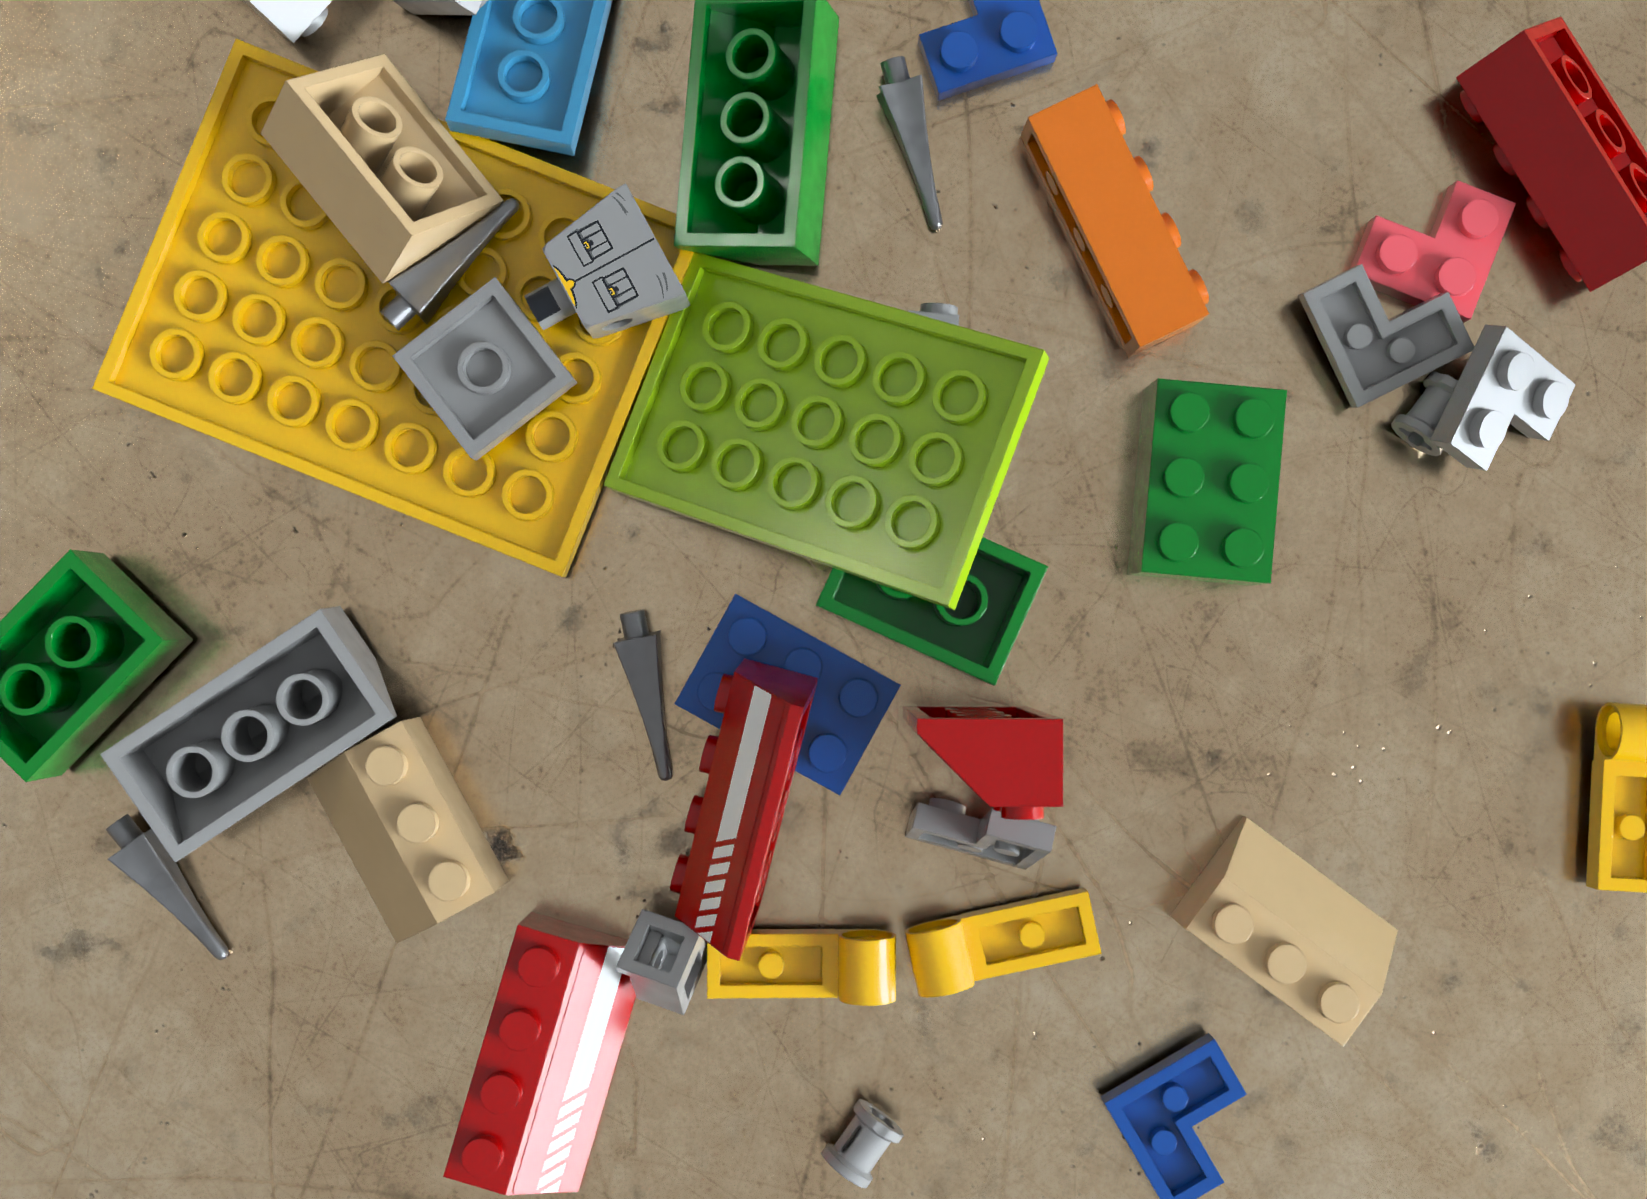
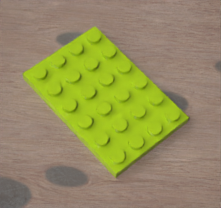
[603,252,1050,610]

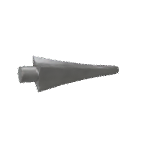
[876,56,943,230]
[380,198,519,331]
[613,609,672,781]
[106,814,229,960]

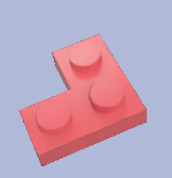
[1350,180,1516,323]

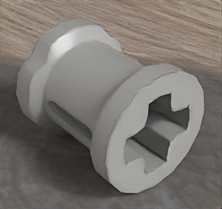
[1391,371,1458,456]
[821,1099,904,1188]

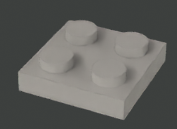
[392,277,577,461]

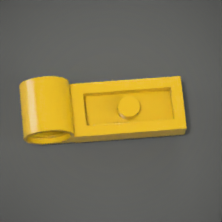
[1586,702,1647,893]
[905,887,1102,998]
[707,929,896,1006]

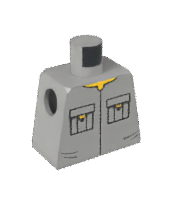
[524,183,690,339]

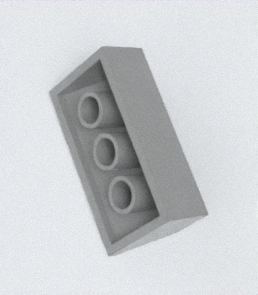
[100,606,397,862]

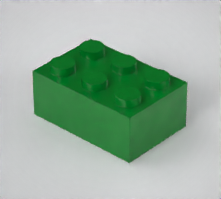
[1127,378,1287,586]
[816,537,1048,686]
[0,549,193,782]

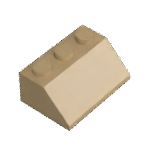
[261,54,504,284]
[307,717,509,943]
[1170,816,1398,1047]

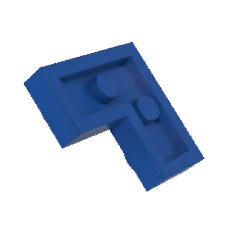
[918,0,1058,101]
[1100,1033,1247,1199]

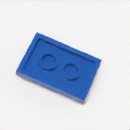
[675,594,901,795]

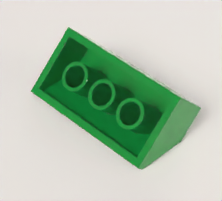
[674,0,839,266]

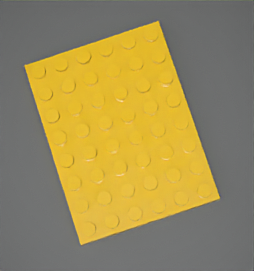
[92,39,694,578]

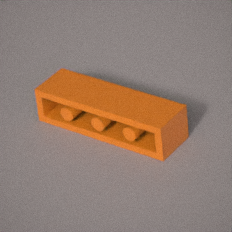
[1020,84,1209,358]

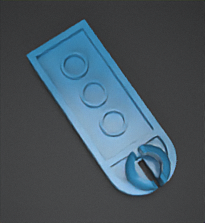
[445,0,613,156]

